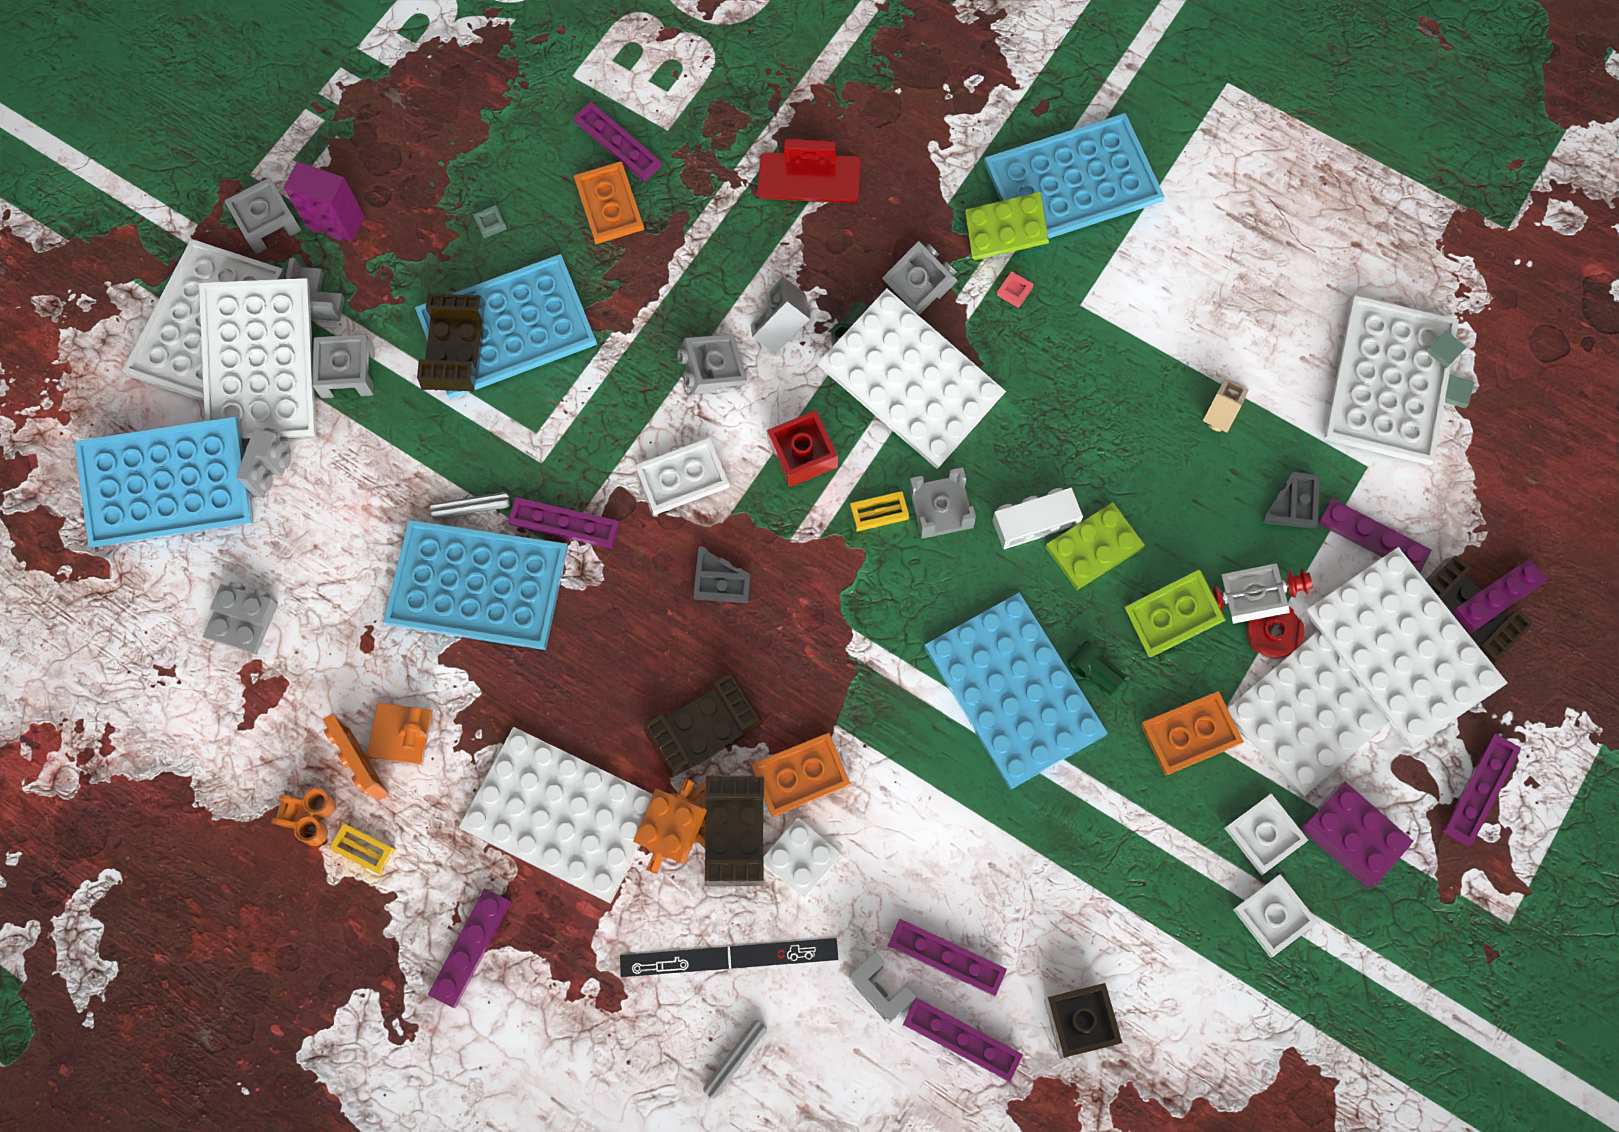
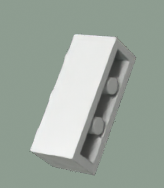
[992,488,1083,550]

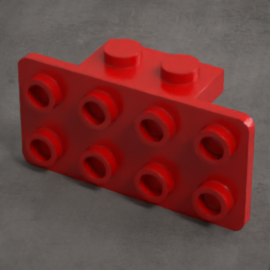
[757,138,861,203]

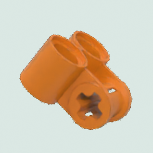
[271,789,336,846]

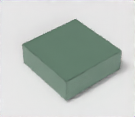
[473,205,507,239]
[1426,330,1467,368]
[1445,374,1474,409]

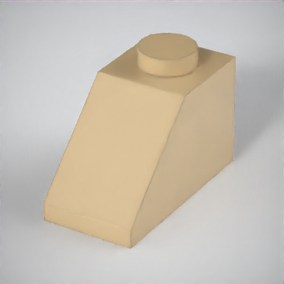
[1203,379,1249,432]

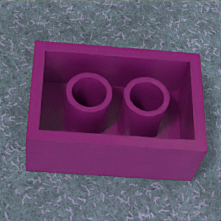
[283,162,365,242]
[1300,781,1414,888]

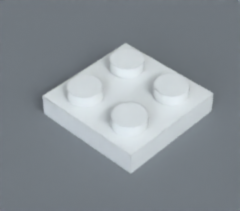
[1224,794,1308,875]
[763,817,841,899]
[1233,874,1318,958]

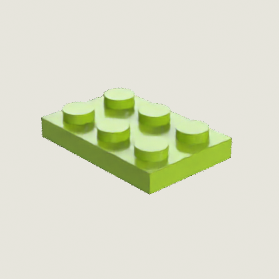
[965,192,1050,261]
[1045,503,1145,591]
[1125,569,1226,657]

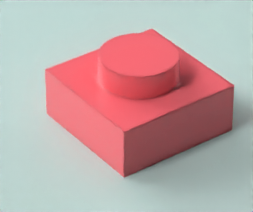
[997,271,1033,308]

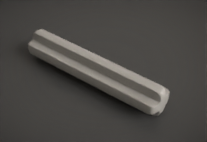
[430,492,510,519]
[703,1019,767,1099]

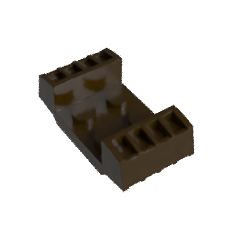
[417,293,485,392]
[1425,555,1532,666]
[644,673,764,778]
[705,775,764,886]

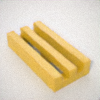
[850,491,909,531]
[329,823,395,875]

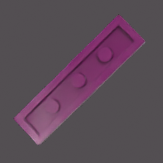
[573,102,662,182]
[508,497,620,549]
[1318,498,1432,573]
[1452,559,1548,634]
[1442,733,1521,847]
[428,888,512,1009]
[888,919,1007,997]
[903,997,1023,1082]

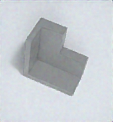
[285,258,345,321]
[751,277,810,354]

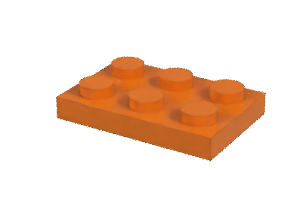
[574,161,644,244]
[1141,691,1244,776]
[322,713,389,800]
[751,733,851,818]

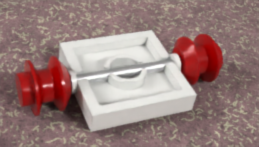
[1212,563,1313,623]

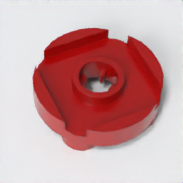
[1246,606,1304,658]

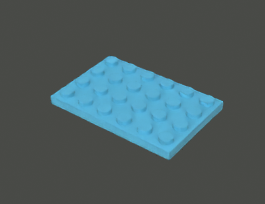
[984,113,1165,238]
[415,254,597,399]
[74,417,253,548]
[383,520,568,650]
[924,593,1107,790]

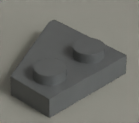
[1262,472,1320,529]
[693,546,751,603]

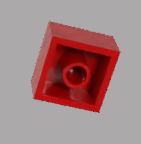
[767,410,838,487]

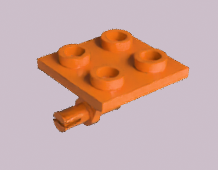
[366,702,433,765]

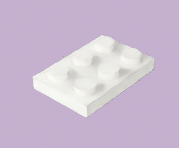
[635,438,729,515]

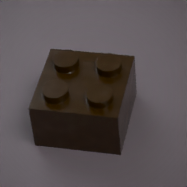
[1044,983,1123,1059]

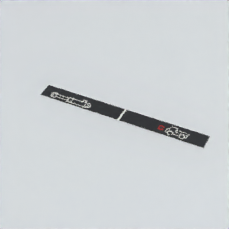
[620,938,838,977]

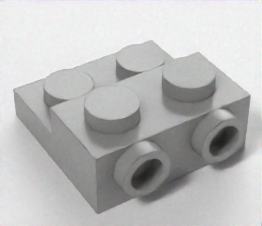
[882,241,958,316]
[677,334,747,395]
[236,428,291,499]
[203,581,278,655]

